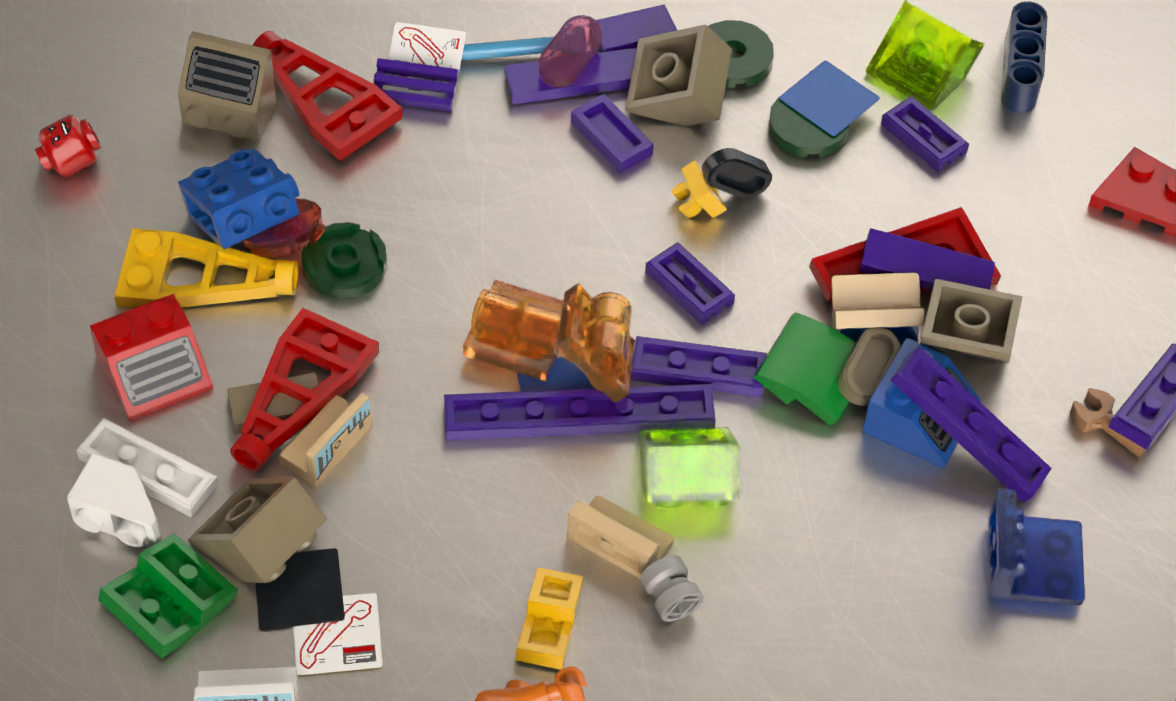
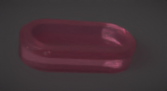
[539,15,602,88]

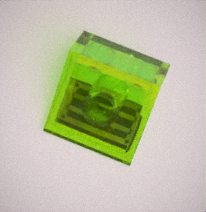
[865,1,985,111]
[639,427,740,508]

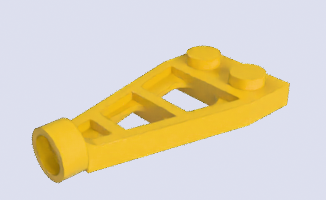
[114,228,299,308]

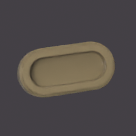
[837,327,901,406]

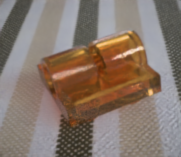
[463,280,577,381]
[557,283,635,403]

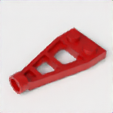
[252,31,402,161]
[230,308,379,472]

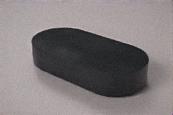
[701,148,772,198]

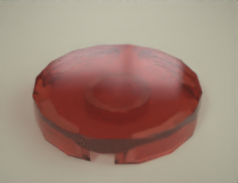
[241,198,325,258]

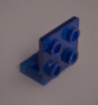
[988,488,1085,605]

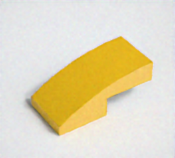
[515,567,584,670]

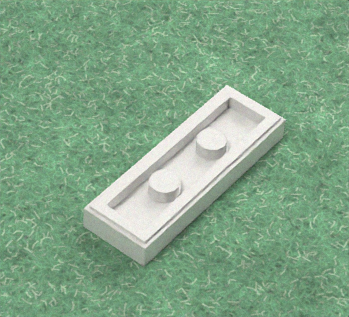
[76,418,218,518]

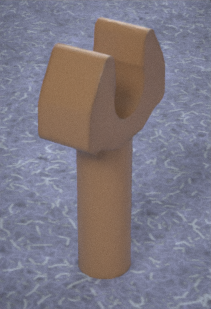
[1070,388,1146,457]

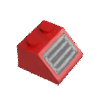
[89,293,213,422]

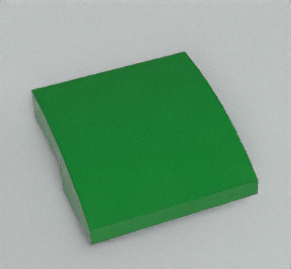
[753,312,856,426]
[98,533,238,659]

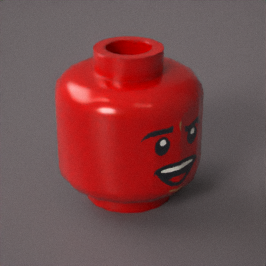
[35,115,102,177]

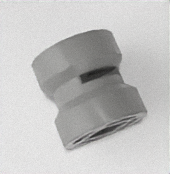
[640,555,703,622]

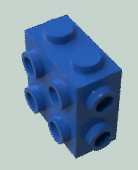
[178,148,300,249]

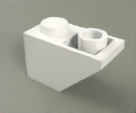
[67,453,161,548]

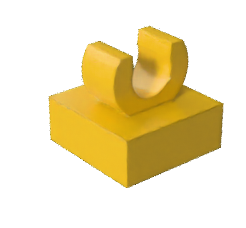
[671,160,727,218]

